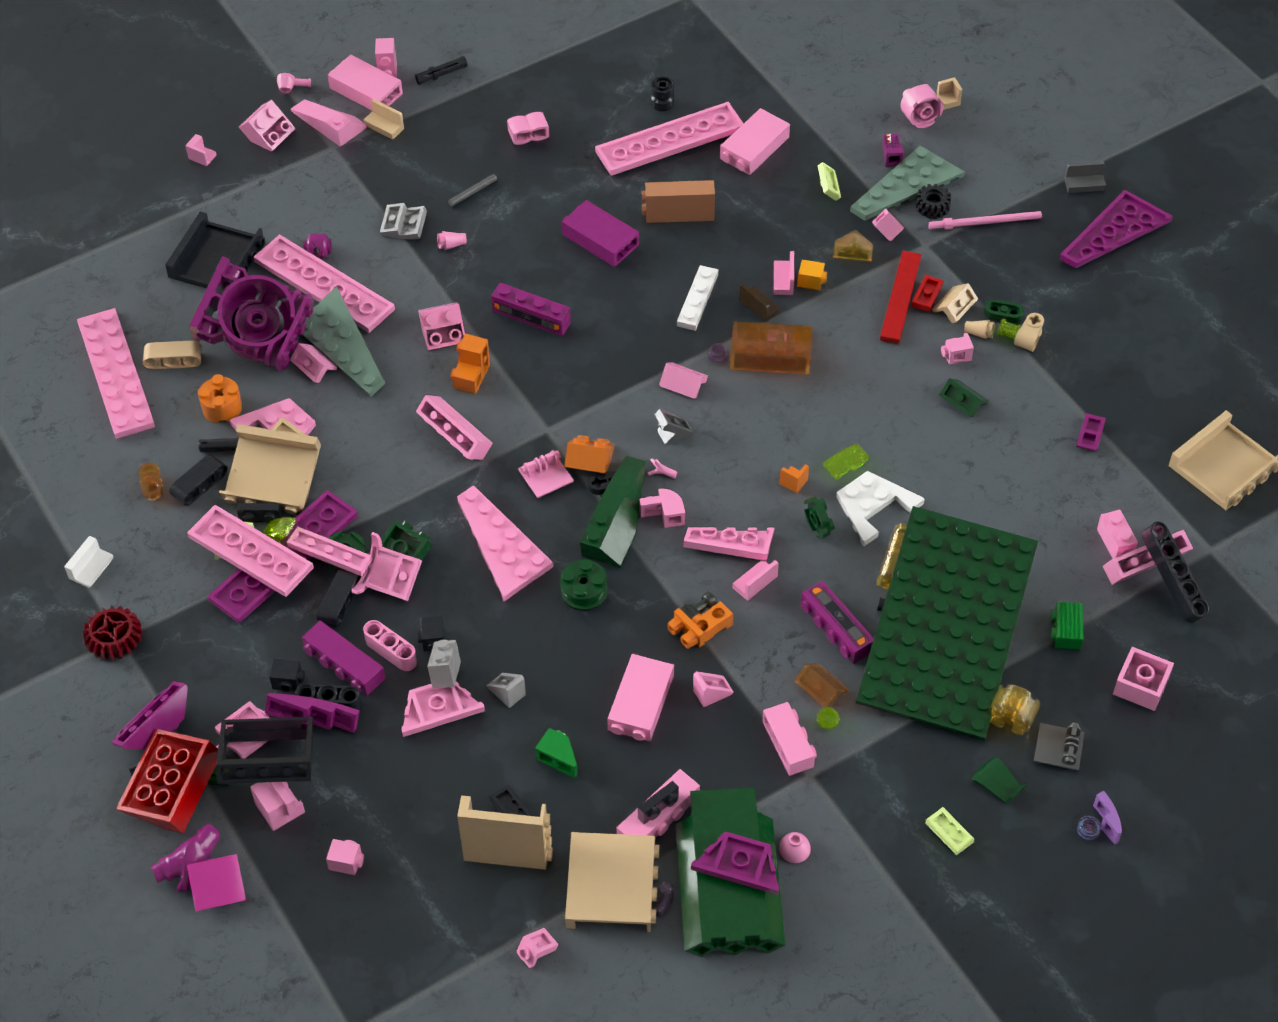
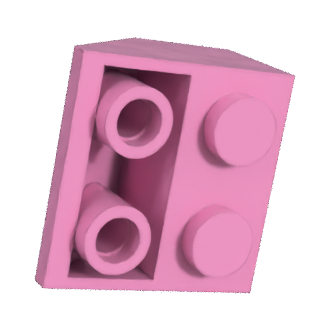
[239,100,296,151]
[418,302,465,350]

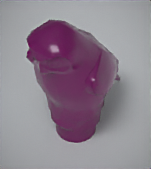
[151,824,220,893]

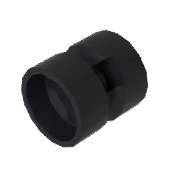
[651,76,674,111]

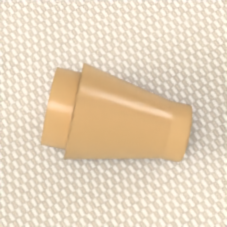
[964,320,995,340]

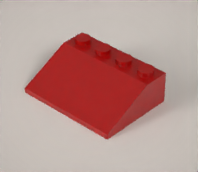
[116,729,218,833]

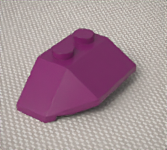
[111,681,188,749]

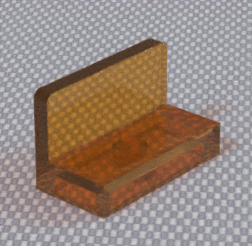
[794,663,849,708]

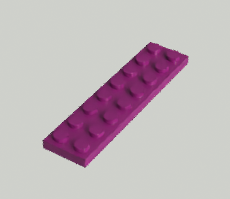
[208,490,358,624]

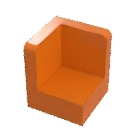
[780,464,809,494]

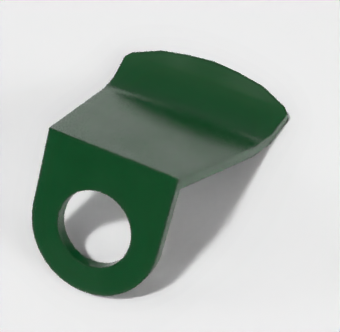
[972,757,1027,804]

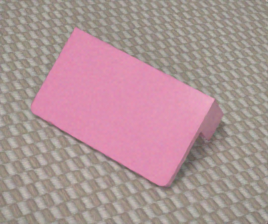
[774,251,794,295]
[290,343,338,383]
[659,362,708,398]
[733,560,779,601]

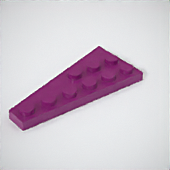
[1060,190,1173,269]

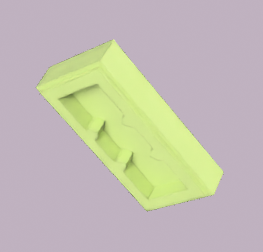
[818,162,841,201]
[925,807,974,855]

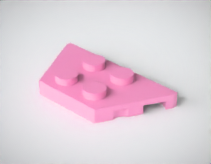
[401,682,485,737]

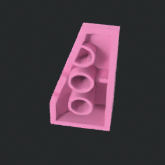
[291,99,367,147]

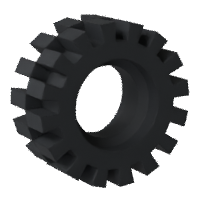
[916,184,951,219]

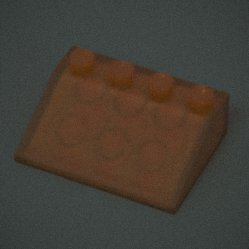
[730,321,812,374]

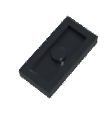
[237,503,282,523]
[638,781,679,824]

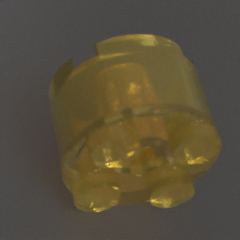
[988,684,1041,735]

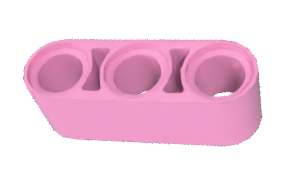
[363,620,417,671]

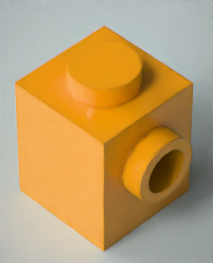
[797,260,827,290]

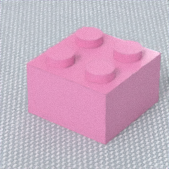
[1113,647,1174,711]

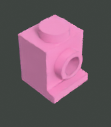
[941,333,974,365]

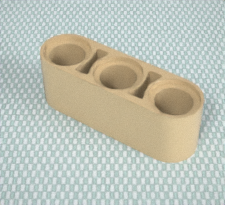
[143,341,202,369]

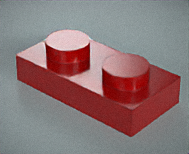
[911,275,944,312]

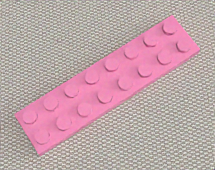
[595,102,744,176]
[253,234,395,333]
[77,308,155,439]

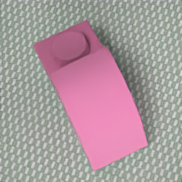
[639,489,685,528]

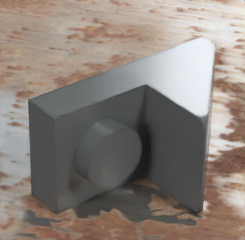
[655,409,694,444]

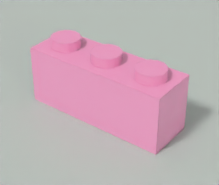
[762,702,817,776]

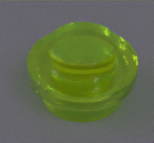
[817,707,839,729]

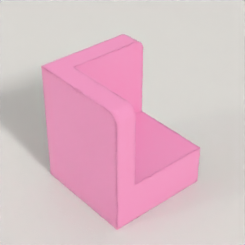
[186,134,216,166]
[872,209,904,241]

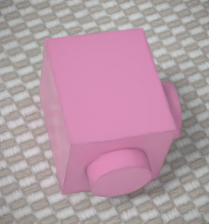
[326,839,364,875]

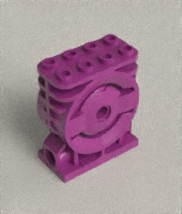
[189,256,314,372]

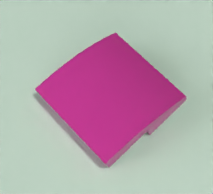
[187,854,246,911]

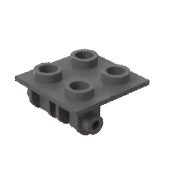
[1033,723,1085,771]

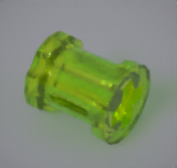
[997,318,1022,341]

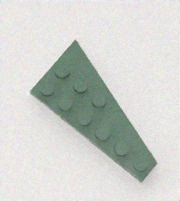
[850,145,965,221]
[303,286,385,397]

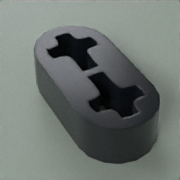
[588,471,616,495]

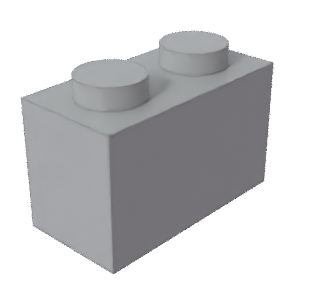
[427,640,461,688]

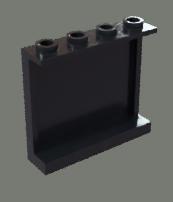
[165,211,265,290]

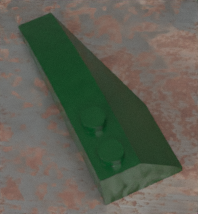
[580,456,646,568]

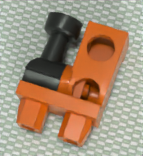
[667,591,733,649]

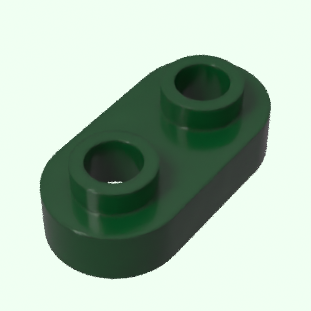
[984,299,1024,323]

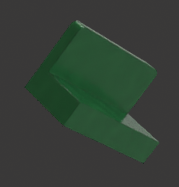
[939,378,989,417]

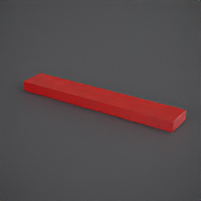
[880,251,922,344]

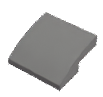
[380,203,427,239]

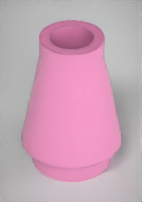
[437,231,467,250]

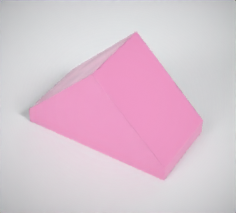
[693,671,734,707]

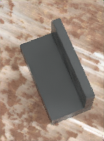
[1064,161,1106,193]

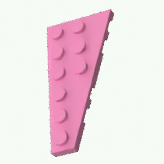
[457,485,553,601]

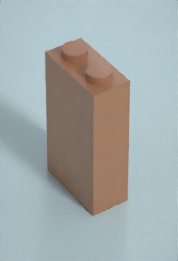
[642,180,715,223]

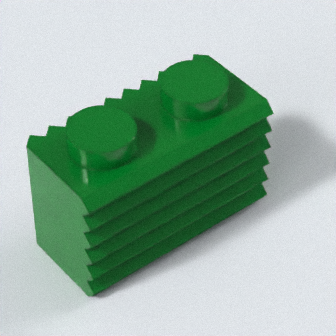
[1050,601,1083,650]

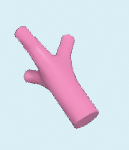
[648,458,678,479]

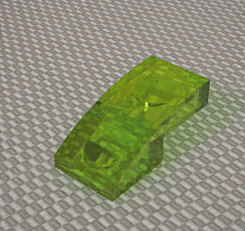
[823,443,870,481]
[262,517,297,542]

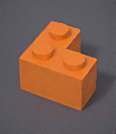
[450,334,490,394]

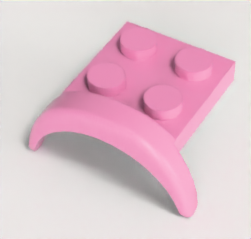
[351,532,422,601]

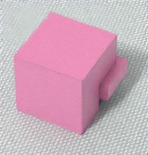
[250,782,305,831]

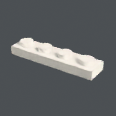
[677,265,718,331]

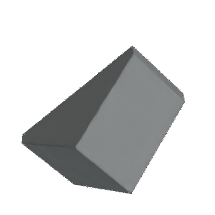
[486,673,526,708]

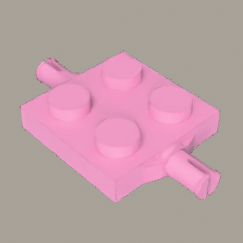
[215,701,272,759]

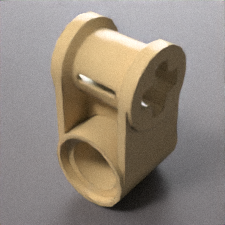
[1014,313,1044,352]

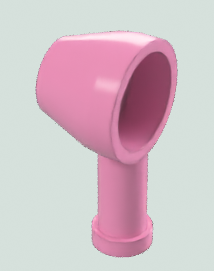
[277,73,311,94]

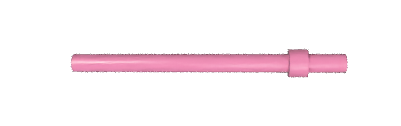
[929,211,1042,230]

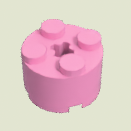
[901,84,944,128]

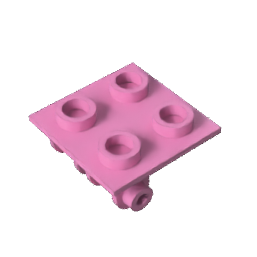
[518,450,574,498]

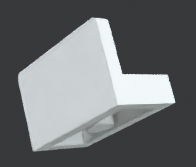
[64,536,113,588]

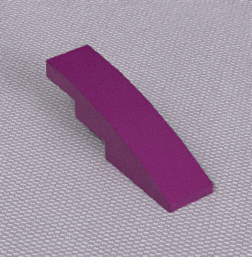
[265,693,360,733]

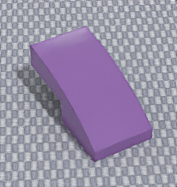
[1093,791,1122,845]

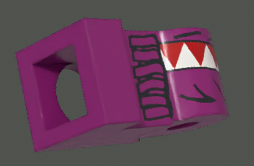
[882,133,903,167]

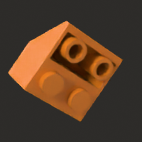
[564,435,615,473]

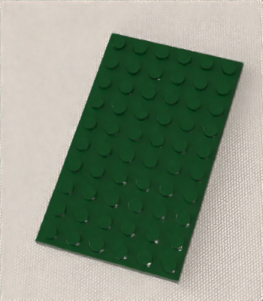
[855,506,1038,741]

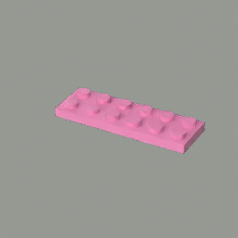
[187,505,313,597]

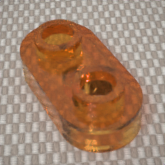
[138,463,164,500]

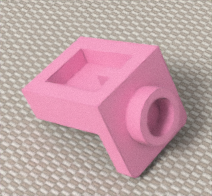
[517,928,559,968]

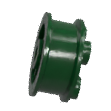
[560,559,608,610]

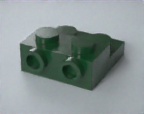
[381,520,433,560]

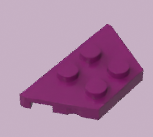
[691,831,779,895]

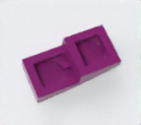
[1076,413,1106,452]

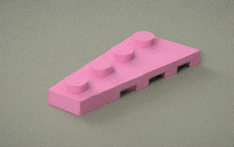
[683,527,775,561]

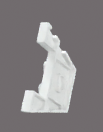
[836,471,925,546]

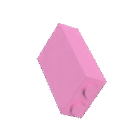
[328,55,403,110]
[720,108,790,175]
[607,654,674,742]

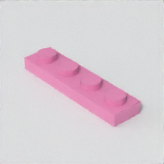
[287,526,372,576]

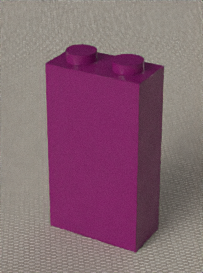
[562,200,639,267]

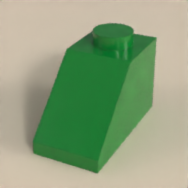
[535,728,577,778]

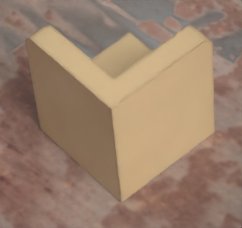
[937,77,962,110]

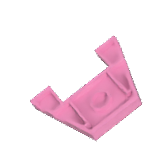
[230,398,316,435]

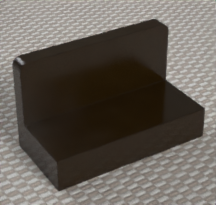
[739,284,780,322]

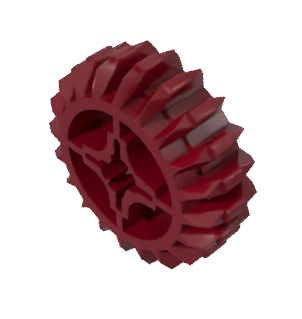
[82,605,143,661]

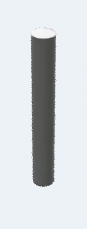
[448,174,497,207]

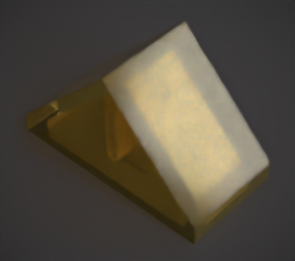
[833,230,873,261]

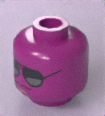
[303,234,332,259]

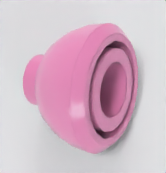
[778,832,811,863]

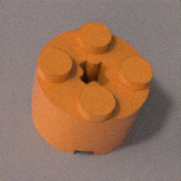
[198,374,242,423]

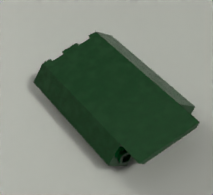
[675,787,786,957]

